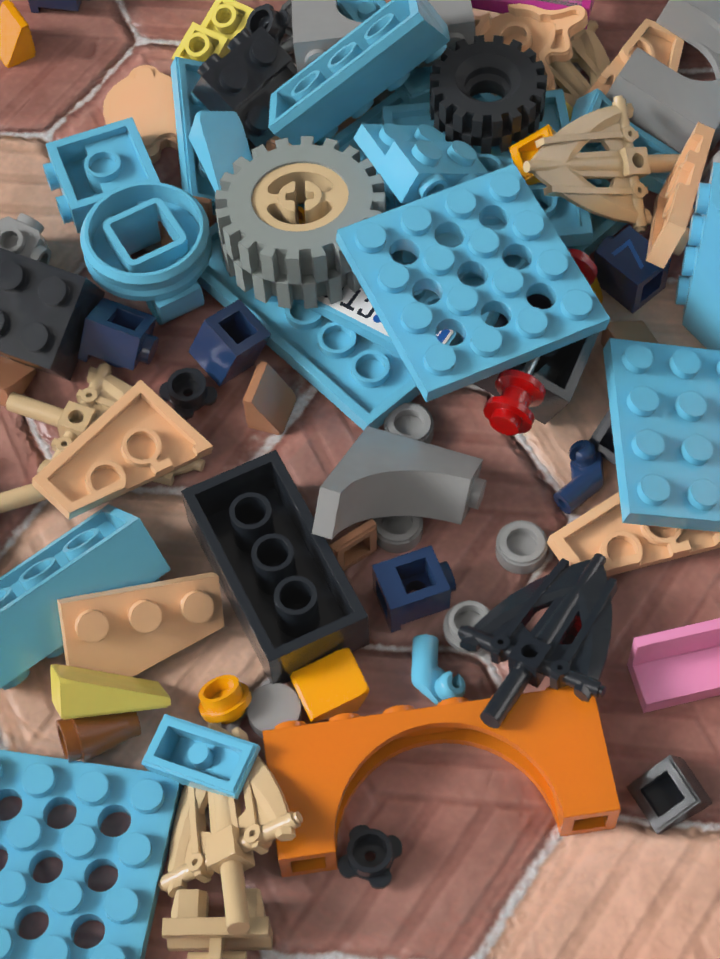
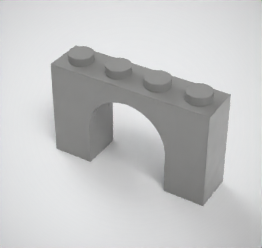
[291,0,476,73]
[606,0,720,153]

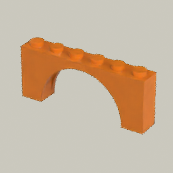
[262,685,621,878]

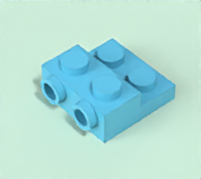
[43,117,160,233]
[353,123,489,203]

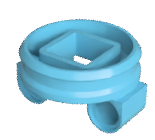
[80,182,212,325]

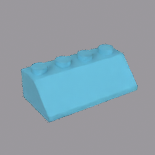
[268,0,450,145]
[675,162,720,350]
[0,504,171,690]

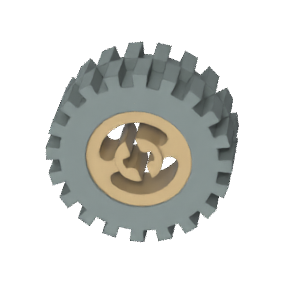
[215,136,386,309]

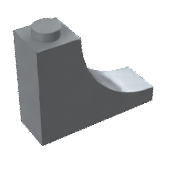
[312,426,487,540]

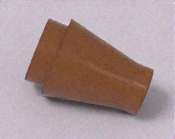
[56,711,141,763]

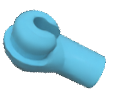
[411,634,466,705]

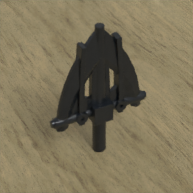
[458,553,617,729]

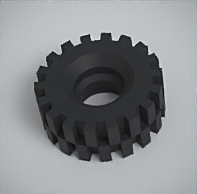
[429,35,547,154]

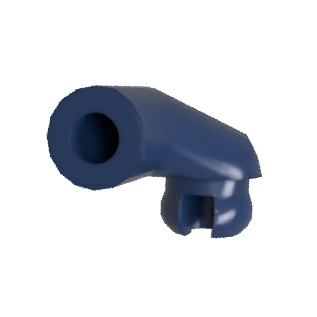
[553,440,604,514]

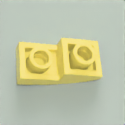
[171,0,254,62]

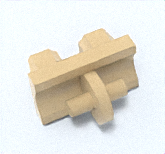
[162,888,273,959]

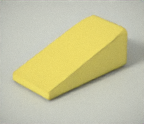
[50,664,171,720]

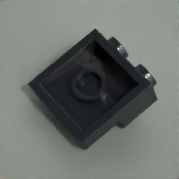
[192,26,294,155]

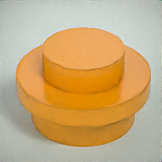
[198,675,252,724]

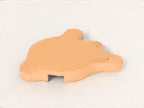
[474,3,588,91]
[103,65,178,164]

